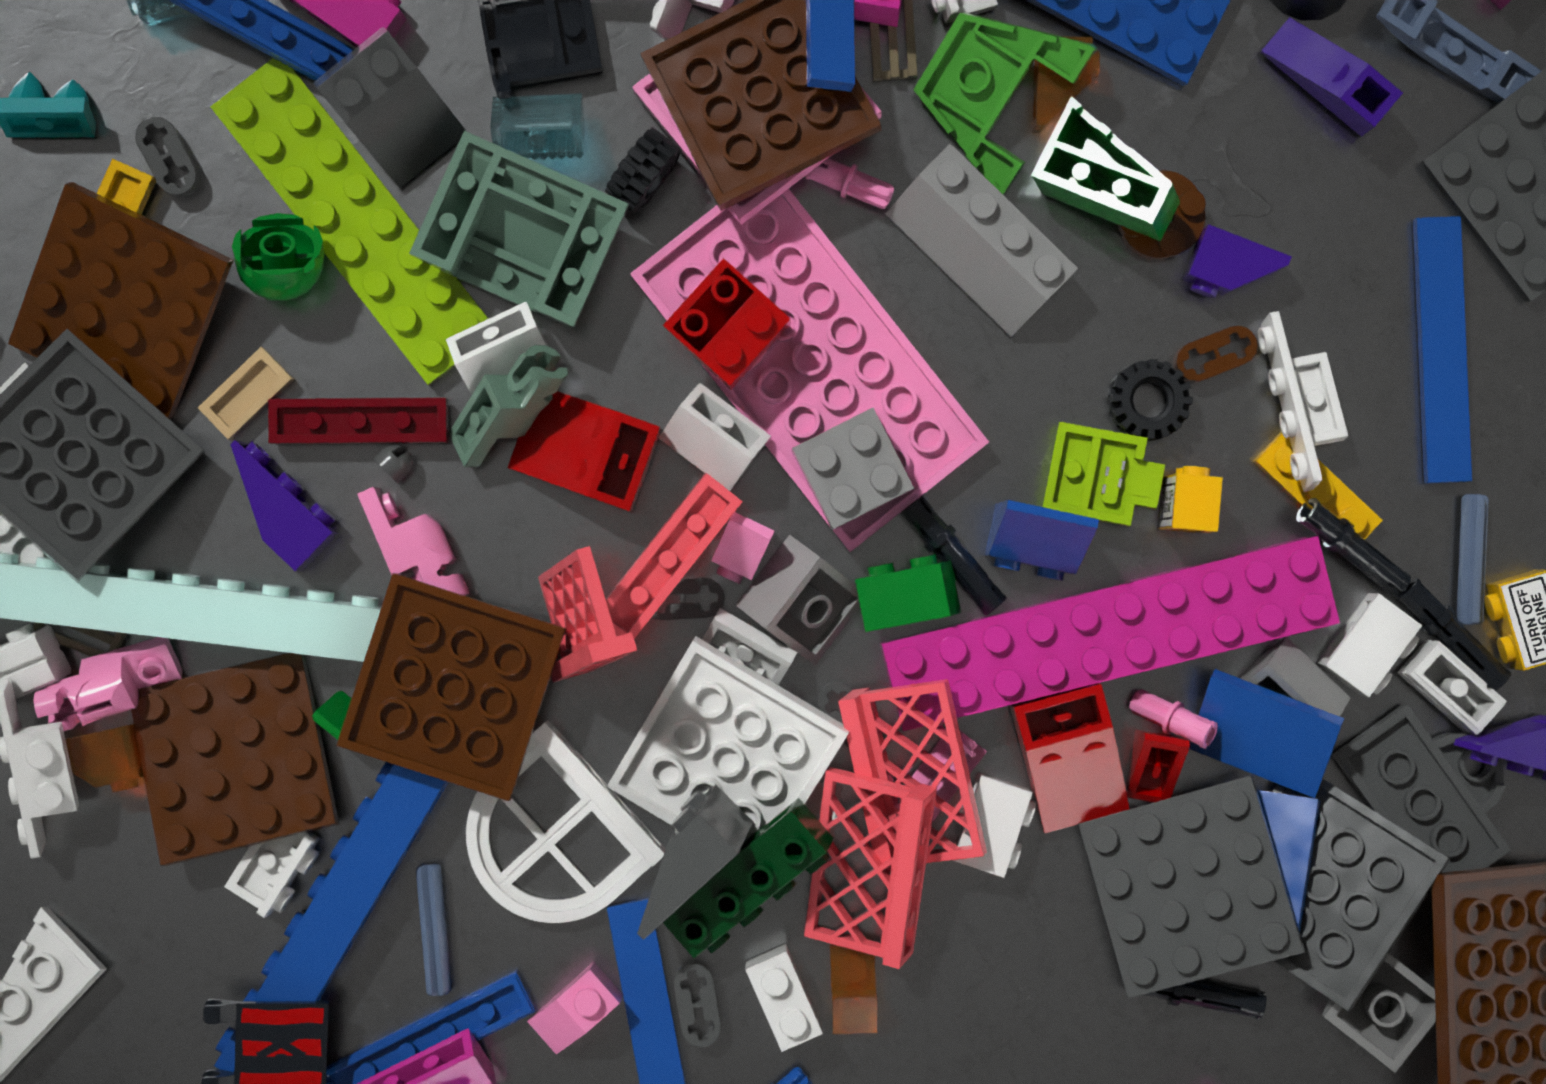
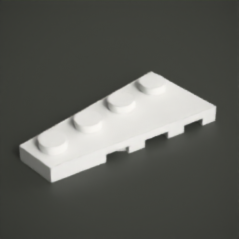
[0,907,107,1082]

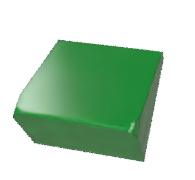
[312,691,352,740]

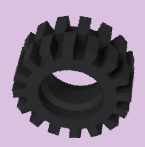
[605,127,682,214]
[1108,359,1193,441]

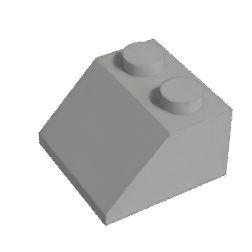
[736,534,860,665]
[1239,637,1351,716]
[1322,954,1436,1073]

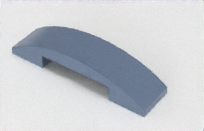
[1376,0,1541,103]

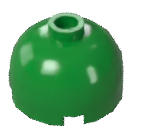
[232,213,325,301]

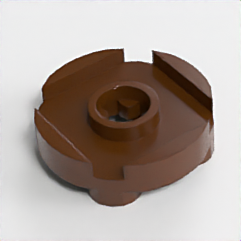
[1118,170,1206,260]

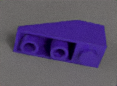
[1260,17,1403,137]
[230,440,340,571]
[1454,715,1546,781]

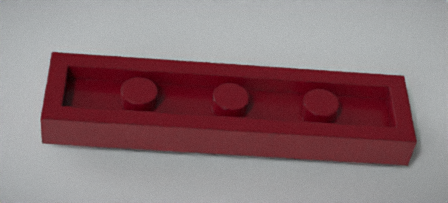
[268,397,449,444]

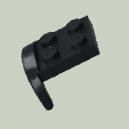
[478,0,602,100]

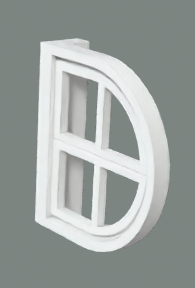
[466,720,666,923]

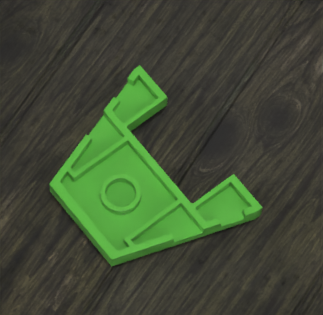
[913,12,1098,196]

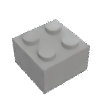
[792,408,914,530]

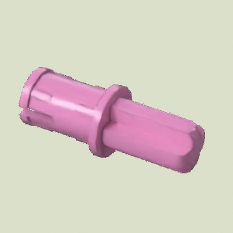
[805,158,894,209]
[1129,689,1218,749]

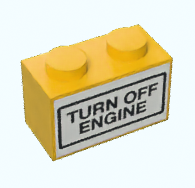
[1158,466,1223,534]
[1484,569,1546,671]

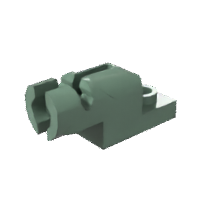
[448,345,568,467]

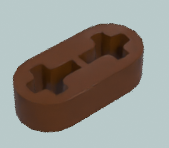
[1173,325,1258,383]

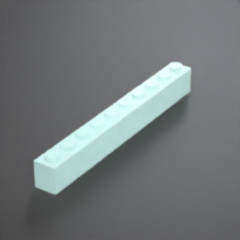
[0,552,382,662]

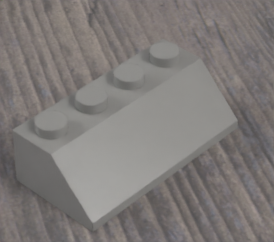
[885,144,1078,338]

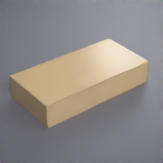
[198,346,295,441]

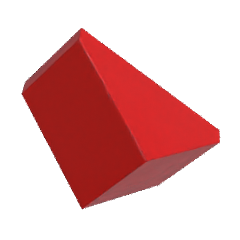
[1125,729,1190,802]

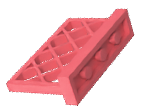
[606,473,743,639]
[538,546,637,683]
[838,679,987,872]
[804,767,937,969]

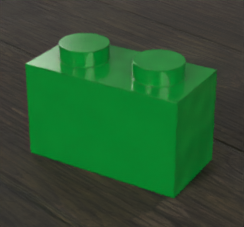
[855,554,962,632]

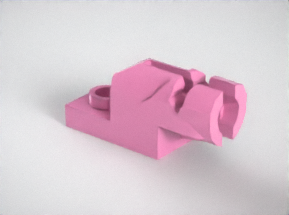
[357,487,470,595]
[33,637,183,731]

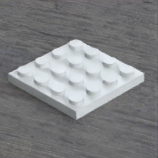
[607,636,849,841]

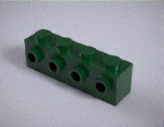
[663,798,834,958]

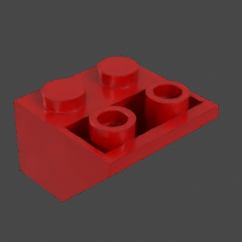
[663,258,791,390]

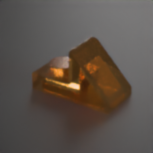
[830,944,877,1034]

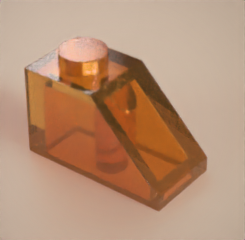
[1032,36,1100,133]
[65,724,143,793]

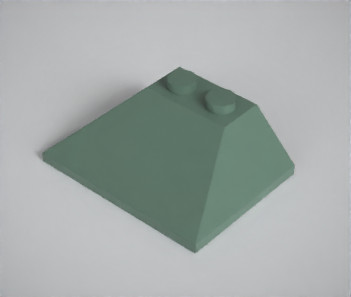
[409,131,629,327]

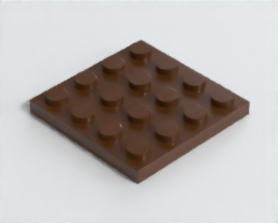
[640,0,882,211]
[8,182,234,419]
[336,573,566,801]
[131,653,339,866]

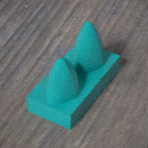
[0,72,97,138]

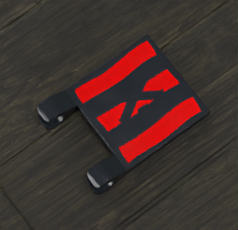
[201,999,329,1084]

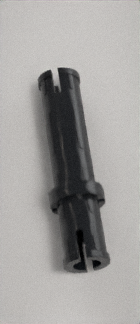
[901,495,1007,616]
[1296,498,1411,597]
[1397,578,1511,691]
[1143,980,1267,1020]

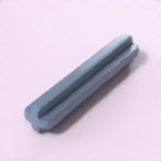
[1456,494,1489,625]
[416,863,452,996]

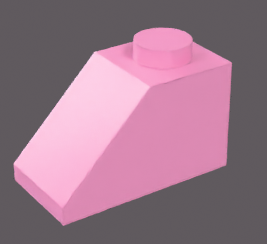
[711,512,775,584]
[527,962,623,1055]

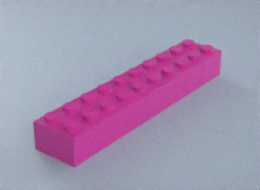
[880,536,1340,732]

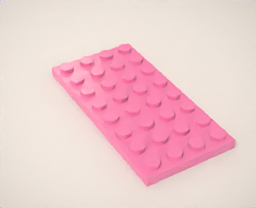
[630,189,989,553]

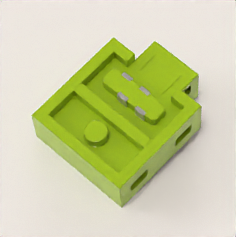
[1043,422,1165,527]

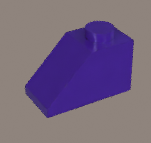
[1182,224,1292,298]

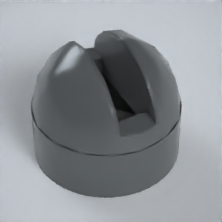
[373,444,413,483]

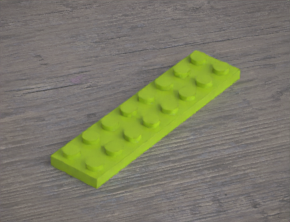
[210,58,489,386]

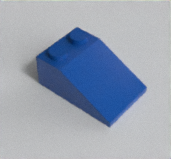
[985,500,1099,581]

